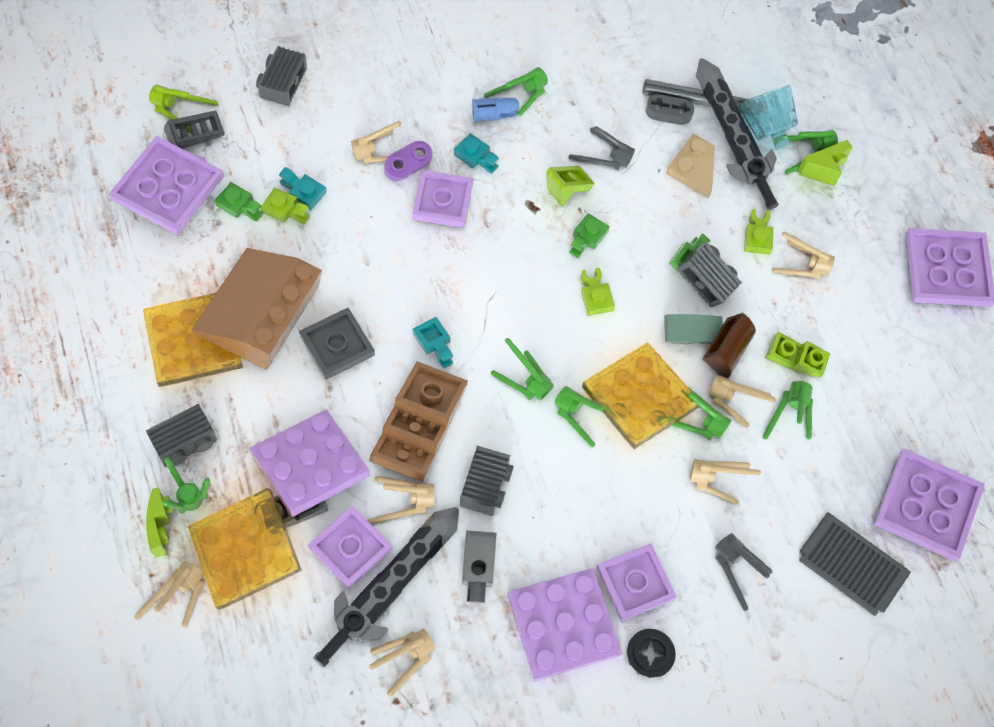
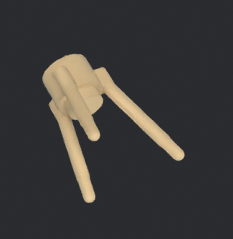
[350,121,401,164]
[772,232,835,280]
[709,374,776,428]
[690,459,761,505]
[367,476,435,524]
[134,561,205,628]
[369,629,435,696]

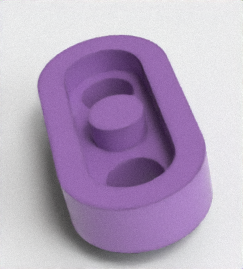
[384,141,433,181]

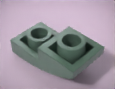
[664,314,723,345]

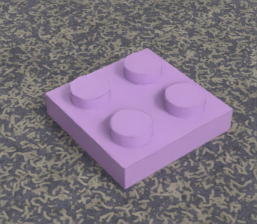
[412,170,474,228]
[308,506,393,590]
[596,543,677,622]

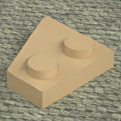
[666,133,715,198]

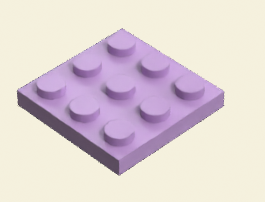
[109,136,224,235]
[905,228,994,307]
[250,409,370,517]
[874,448,985,562]
[507,568,622,682]

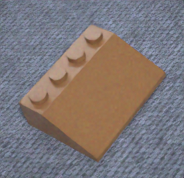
[191,248,322,370]

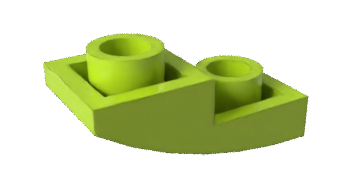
[765,331,831,378]
[146,487,173,558]

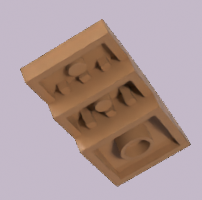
[370,361,468,482]

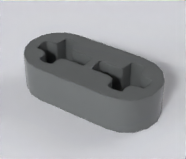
[646,94,694,125]

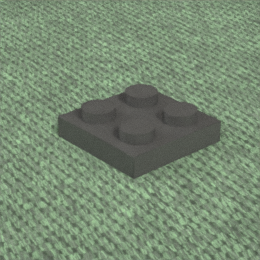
[299,307,375,380]

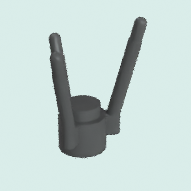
[568,126,636,170]
[715,533,772,611]

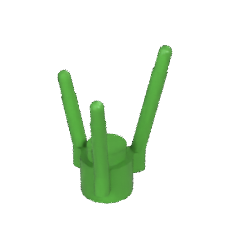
[484,67,548,116]
[776,130,838,175]
[490,338,554,401]
[763,381,813,440]
[555,386,626,447]
[657,386,732,440]
[163,458,210,514]

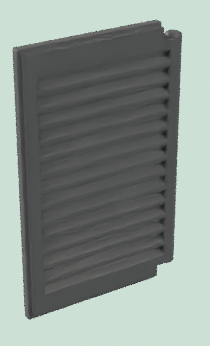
[799,512,911,616]

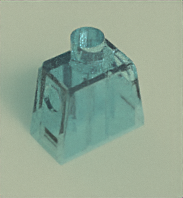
[739,84,798,150]

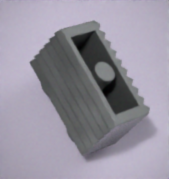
[256,46,307,106]
[677,242,742,307]
[145,404,217,467]
[460,446,514,516]

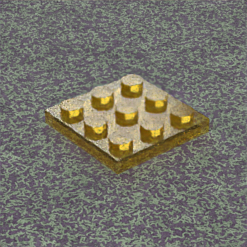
[143,293,243,387]
[582,342,699,450]
[187,488,302,610]

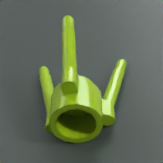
[149,84,218,133]

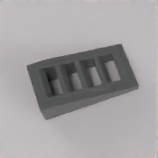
[164,110,225,149]

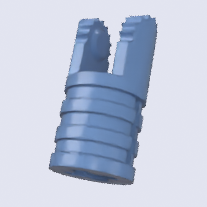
[472,97,519,122]

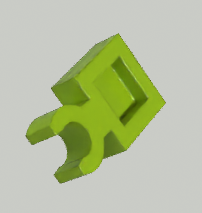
[744,209,773,255]
[581,267,615,316]

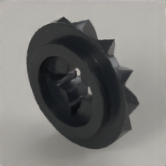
[626,629,676,679]

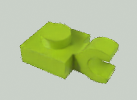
[261,187,310,224]

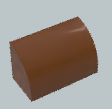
[702,313,756,379]

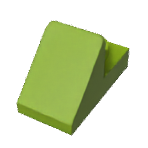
[798,140,853,186]
[546,166,595,206]

